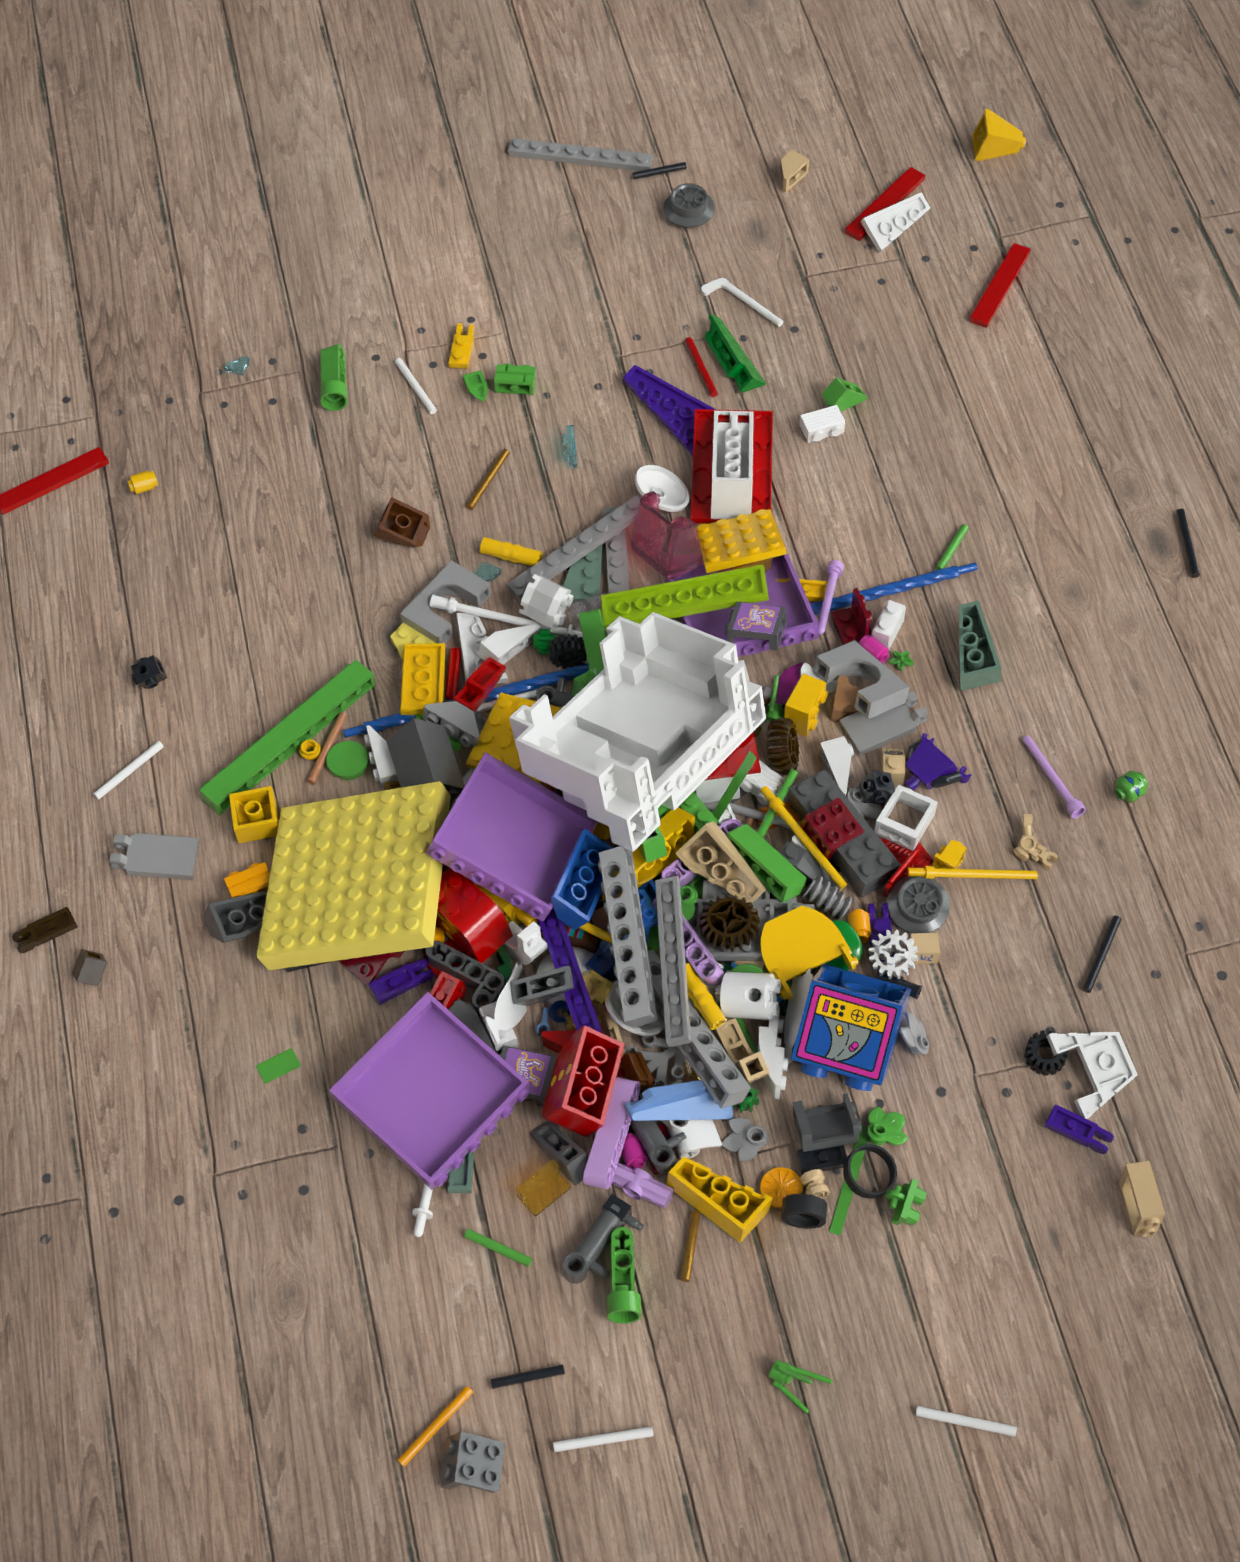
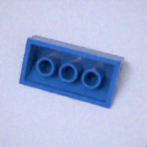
[551,828,612,930]

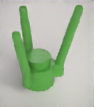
[765,675,785,723]
[769,1360,833,1413]

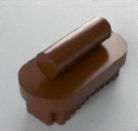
[620,1051,655,1093]

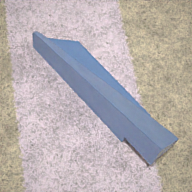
[624,1080,733,1121]

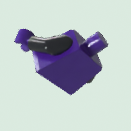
[904,733,972,791]

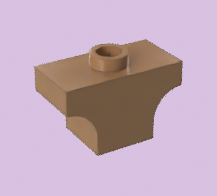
[830,675,863,722]

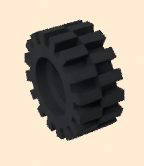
[549,634,587,669]
[1024,1030,1068,1076]

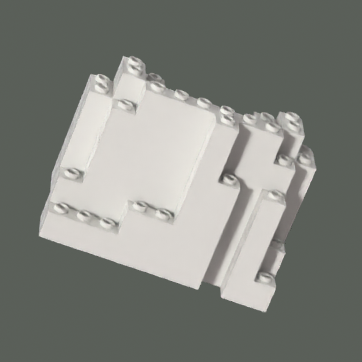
[509,612,766,852]

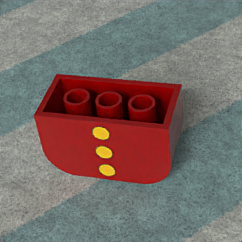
[435,867,513,963]
[542,1025,625,1137]

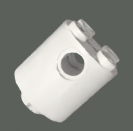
[715,972,781,1020]

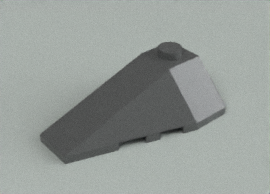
[203,890,267,943]

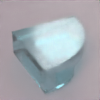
[225,357,250,375]
[475,562,502,582]

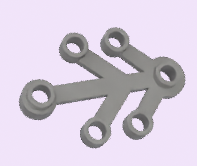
[621,1035,685,1088]

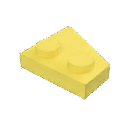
[390,623,435,660]

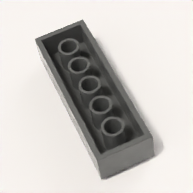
[787,770,901,898]

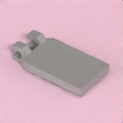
[839,691,928,756]
[109,833,200,880]

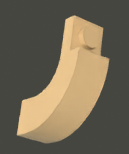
[714,1018,770,1084]

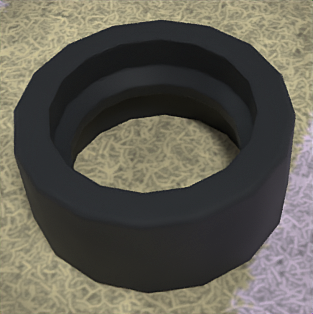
[781,1194,828,1229]

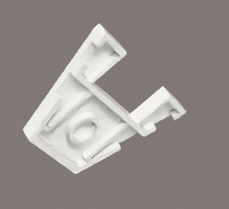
[1046,1032,1138,1119]

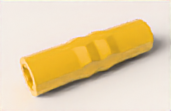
[480,537,543,566]
[686,963,727,1030]

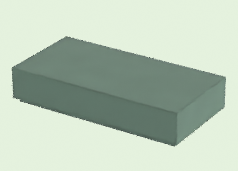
[448,1151,474,1193]

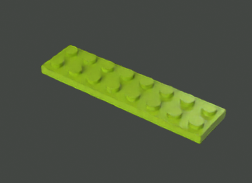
[601,564,769,631]

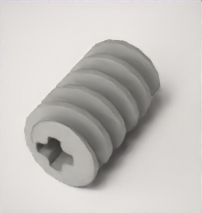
[802,876,852,920]

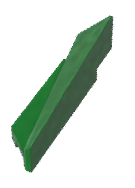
[705,314,766,393]

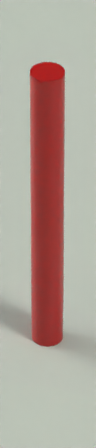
[685,337,718,397]

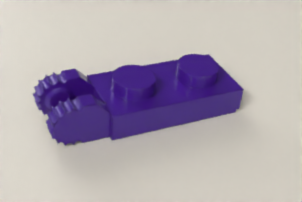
[868,903,895,962]
[368,959,435,1005]
[1044,1105,1114,1155]

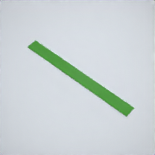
[712,751,757,821]
[829,1125,868,1236]

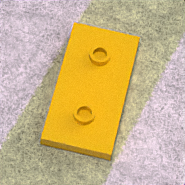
[400,643,446,715]

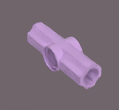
[612,1163,674,1209]

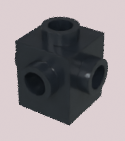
[131,655,167,689]
[859,770,895,805]

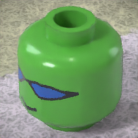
[1114,771,1148,803]

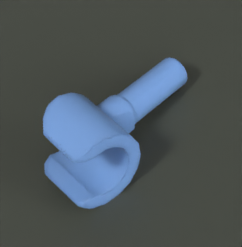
[536,1008,550,1036]

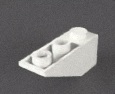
[364,725,399,789]

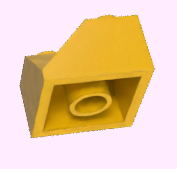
[784,673,828,738]
[229,786,279,844]

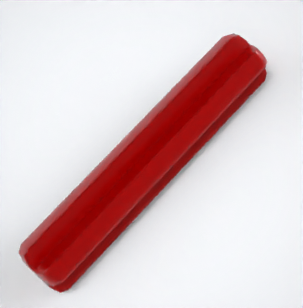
[445,647,461,700]

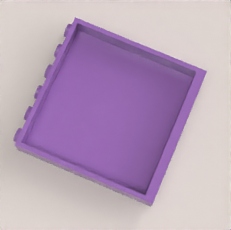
[664,551,819,657]
[426,752,598,922]
[329,992,529,1190]

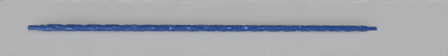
[343,562,978,738]

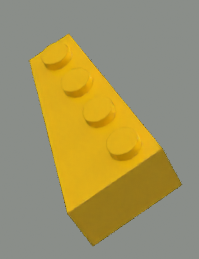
[615,807,695,887]
[666,1156,773,1243]

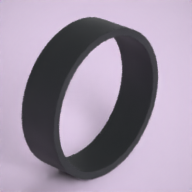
[843,1144,897,1199]

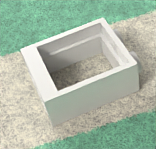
[874,784,938,851]

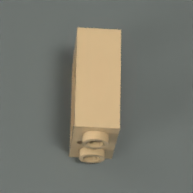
[1119,1161,1165,1237]

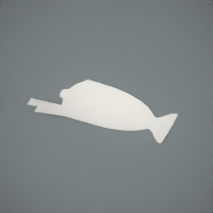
[486,963,527,1043]
[784,969,813,1063]

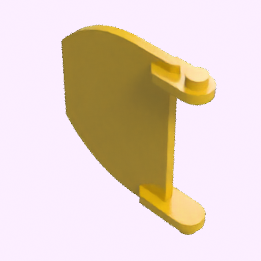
[760,906,859,1001]

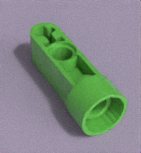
[320,344,348,411]
[579,609,606,676]
[607,1227,641,1324]

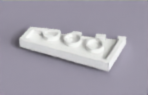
[861,193,930,253]
[456,613,508,684]

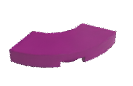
[775,662,803,708]

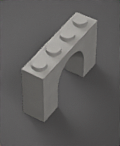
[400,560,491,644]
[814,640,909,719]

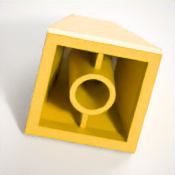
[972,108,1026,161]

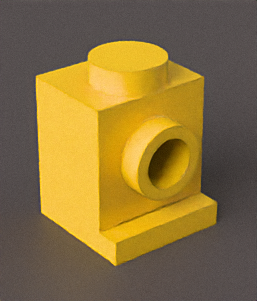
[932,839,967,869]

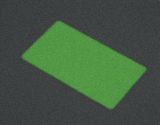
[256,1048,301,1084]

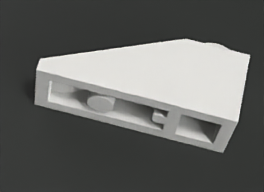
[478,623,541,665]
[819,736,854,795]

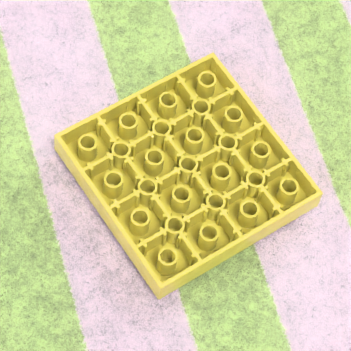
[257,781,451,970]

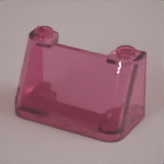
[631,491,704,579]

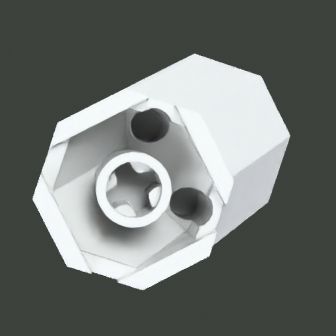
[519,574,574,629]

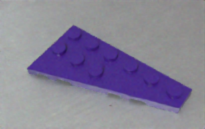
[623,365,716,456]

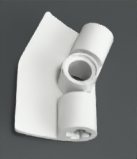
[660,1080,722,1159]

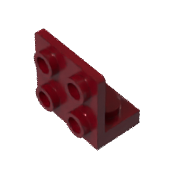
[831,588,872,645]
[799,798,864,860]
[338,951,405,985]

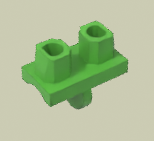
[885,1178,927,1226]

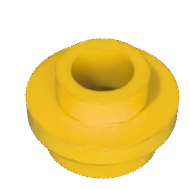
[299,739,321,760]

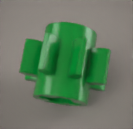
[534,629,556,655]
[733,1083,759,1113]

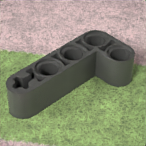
[426,941,505,1017]

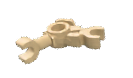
[1013,814,1058,870]

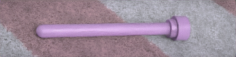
[818,560,844,635]
[1023,735,1086,819]

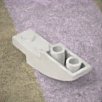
[758,1010,789,1099]

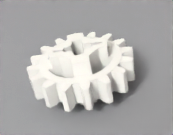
[869,930,918,979]

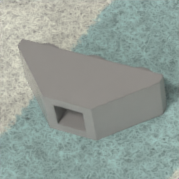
[423,701,479,749]

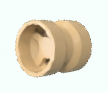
[800,1169,830,1199]

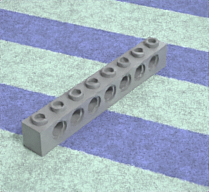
[598,846,659,1028]
[629,949,751,1109]

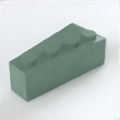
[959,600,1002,691]

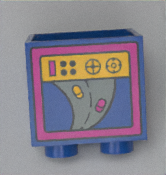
[791,964,912,1091]

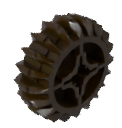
[766,717,800,776]
[699,894,760,952]

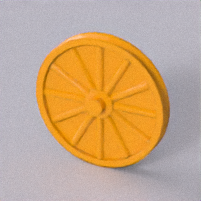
[760,1167,803,1209]

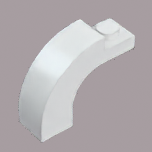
[504,921,547,965]

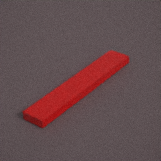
[845,167,925,242]
[970,243,1031,328]
[0,447,109,515]

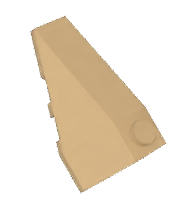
[675,821,766,903]

